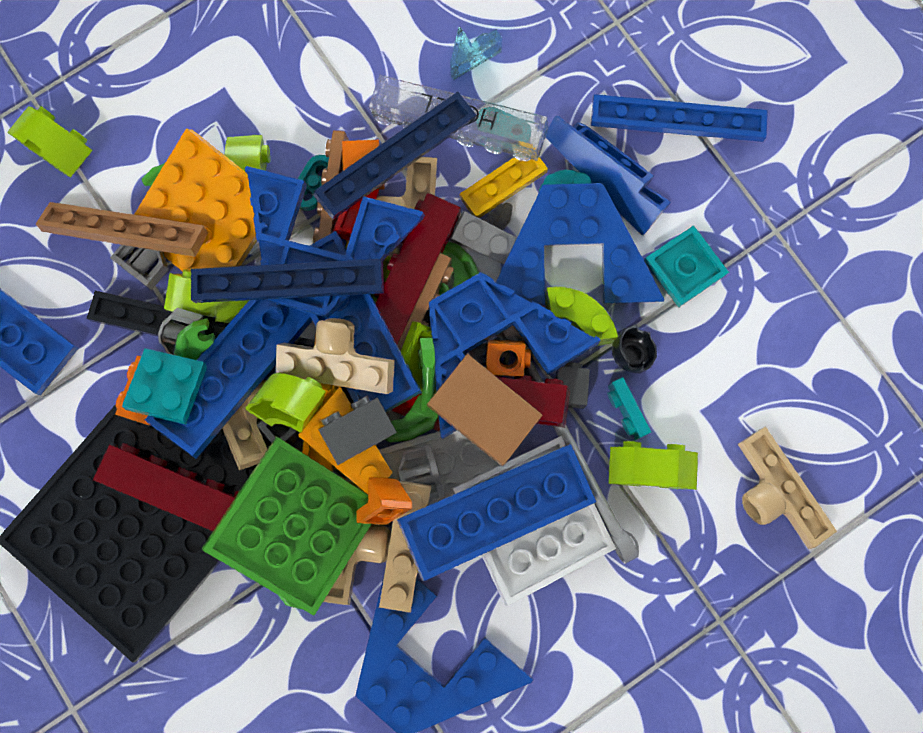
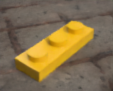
[459,146,548,218]

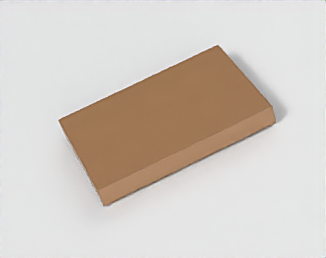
[426,354,542,466]

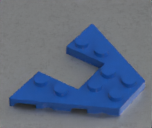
[245,166,425,318]
[495,183,664,305]
[429,272,600,439]
[355,572,533,733]

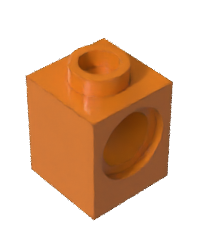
[486,339,531,376]

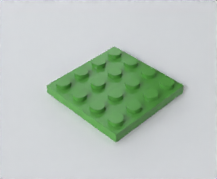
[202,437,371,616]

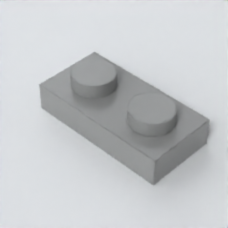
[450,211,517,264]

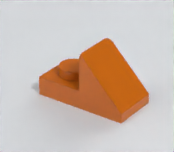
[356,477,412,525]

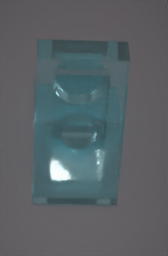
[450,26,502,80]

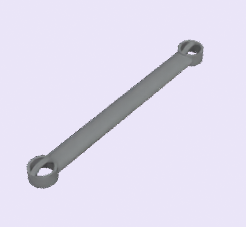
[500,326,639,564]

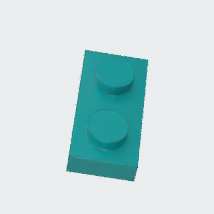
[607,377,651,440]

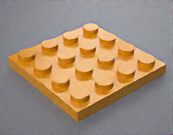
[134,128,257,272]

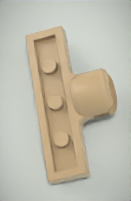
[376,157,437,246]
[276,318,394,394]
[222,379,267,470]
[738,426,837,549]
[323,476,391,605]
[379,481,446,613]

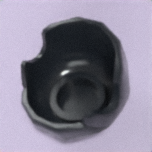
[612,325,657,374]

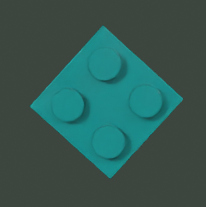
[644,225,729,308]
[122,348,207,424]

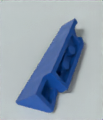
[545,115,671,235]

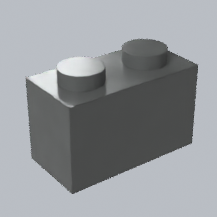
[318,395,397,465]

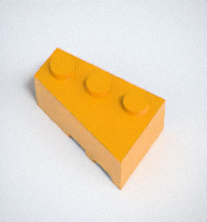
[298,387,392,494]

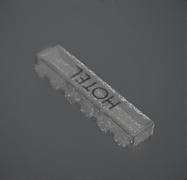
[368,75,548,161]

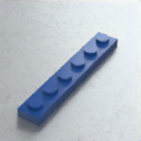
[590,94,768,142]

